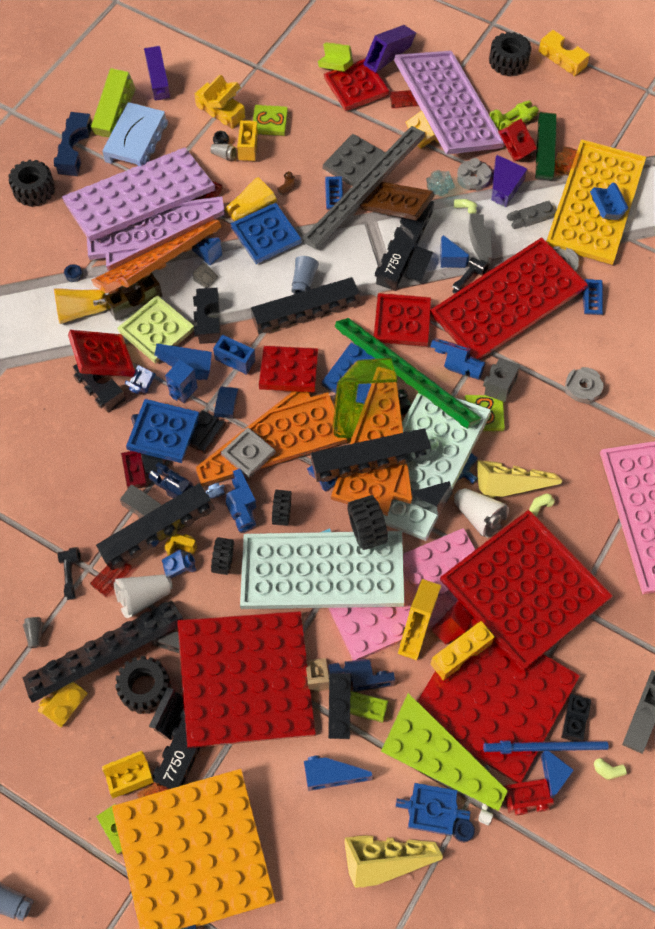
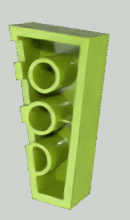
[91,68,136,138]

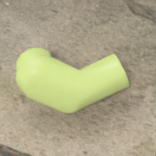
[454,199,478,214]
[529,494,555,516]
[594,758,627,780]

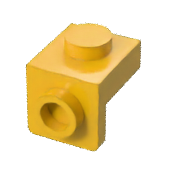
[165,534,197,556]

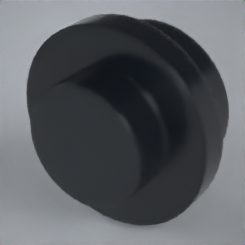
[213,130,229,144]

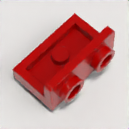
[504,779,554,816]

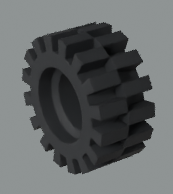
[272,489,292,526]
[211,537,234,575]

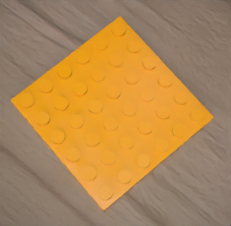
[112,769,276,929]

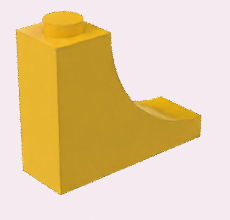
[398,579,441,660]

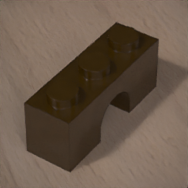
[104,272,163,321]

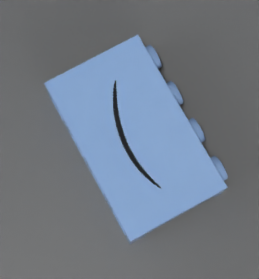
[102,102,168,166]

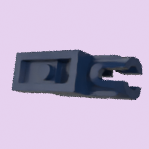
[149,462,210,499]
[328,659,395,692]

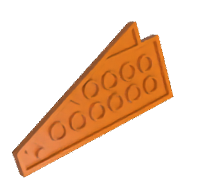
[91,219,222,294]
[331,368,412,516]
[195,391,347,487]

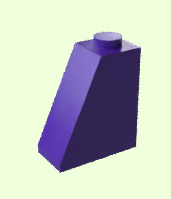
[144,46,170,101]
[491,155,527,207]

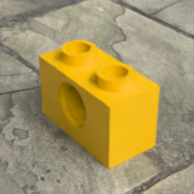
[237,120,258,161]

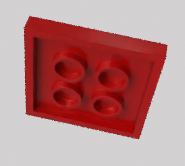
[324,58,389,111]
[374,293,431,347]
[68,330,135,377]
[259,346,318,392]

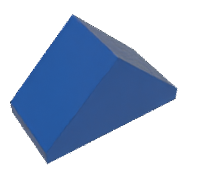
[440,235,469,268]
[192,238,222,265]
[541,751,573,798]

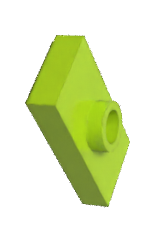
[350,691,388,723]
[96,804,122,855]

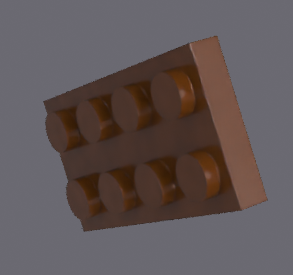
[360,182,435,220]

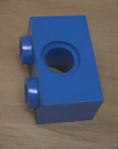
[213,335,256,375]
[165,360,198,403]

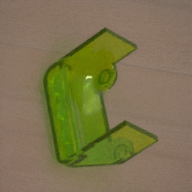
[332,358,397,438]

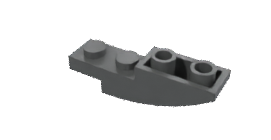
[622,670,655,754]

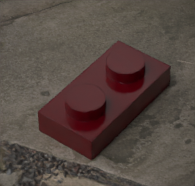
[121,451,147,489]

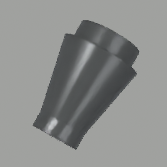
[23,617,43,648]

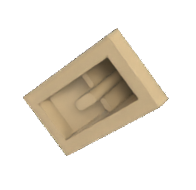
[306,658,329,692]

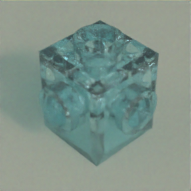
[426,170,455,196]

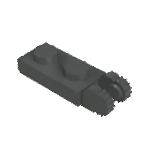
[506,200,556,229]

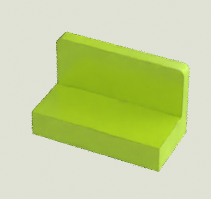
[318,42,354,71]

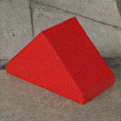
[431,601,472,644]

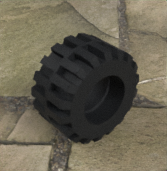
[489,32,531,76]
[8,159,55,206]
[347,495,388,550]
[115,656,171,714]

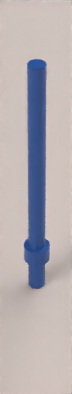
[483,741,609,754]

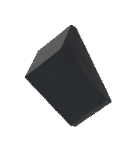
[411,481,452,516]

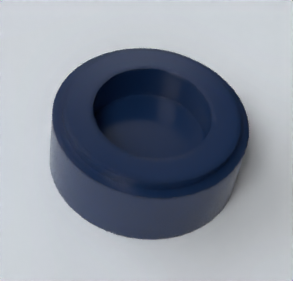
[64,264,83,282]
[452,819,475,843]

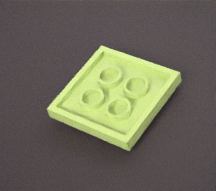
[117,295,194,364]

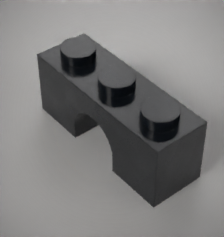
[193,287,221,344]
[72,364,126,412]
[328,671,351,739]

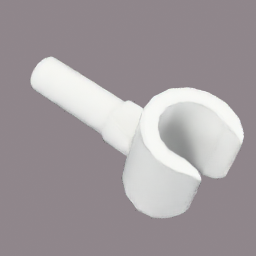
[478,804,493,825]

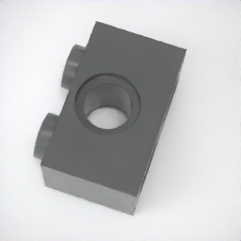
[483,358,520,402]

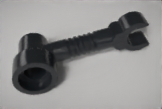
[452,257,489,293]
[58,547,81,600]

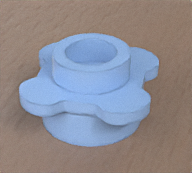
[206,483,225,499]

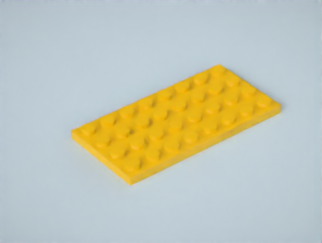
[546,139,646,265]

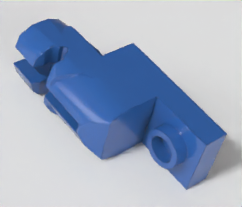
[431,338,485,380]
[226,468,256,533]

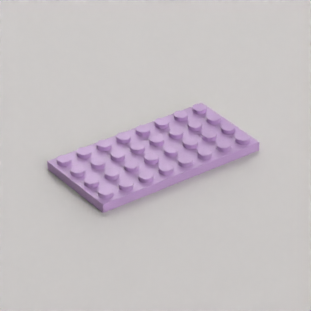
[394,51,505,154]
[62,147,215,242]

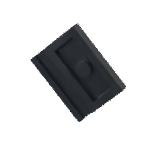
[189,410,225,454]
[149,687,184,740]

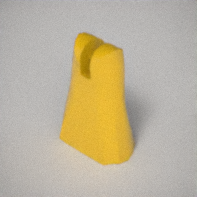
[224,177,277,221]
[54,288,108,324]

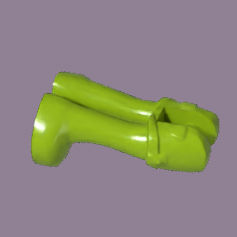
[490,100,539,131]

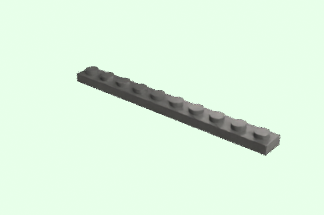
[302,126,425,250]

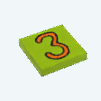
[253,105,288,136]
[465,395,505,431]

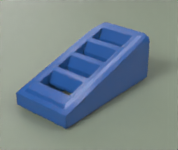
[325,176,343,210]
[582,279,603,315]

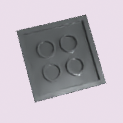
[323,133,385,186]

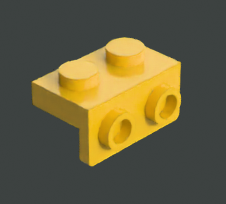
[201,75,241,109]
[406,111,439,149]
[38,682,88,727]
[102,751,154,799]

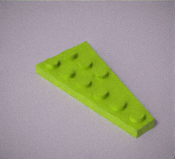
[381,693,508,811]

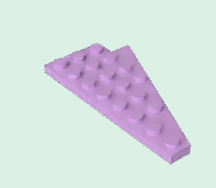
[87,197,225,271]

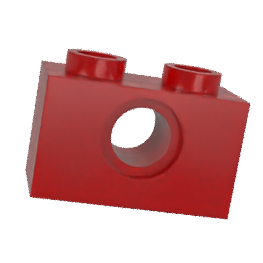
[498,119,537,161]

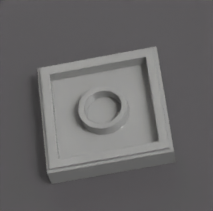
[221,427,276,478]

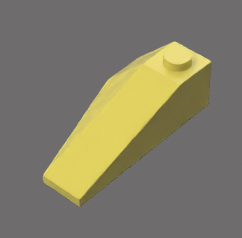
[477,460,562,498]
[345,835,443,888]

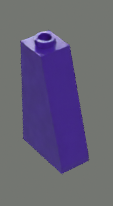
[363,25,416,73]

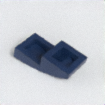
[214,386,239,418]

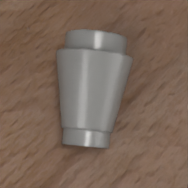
[210,144,237,161]

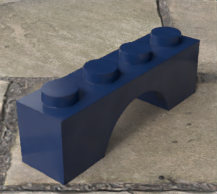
[54,112,92,177]

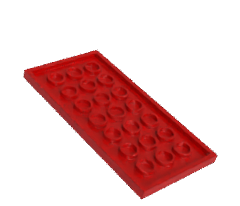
[430,237,588,361]

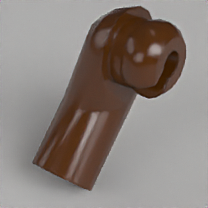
[277,171,295,195]

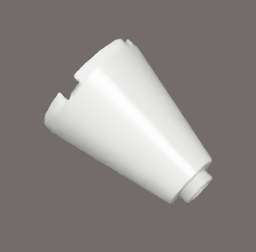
[454,488,509,538]
[114,574,173,618]

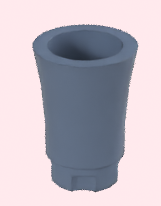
[291,256,319,294]
[0,882,33,921]

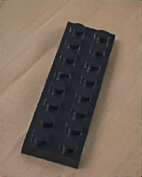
[22,601,184,703]

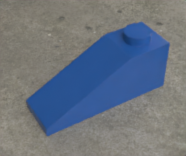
[154,343,212,380]
[304,755,372,791]

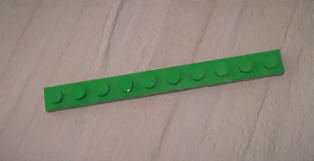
[335,318,481,429]

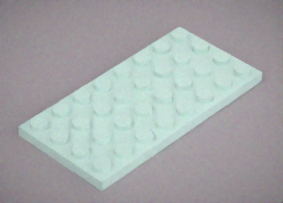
[383,393,491,541]
[240,531,404,609]

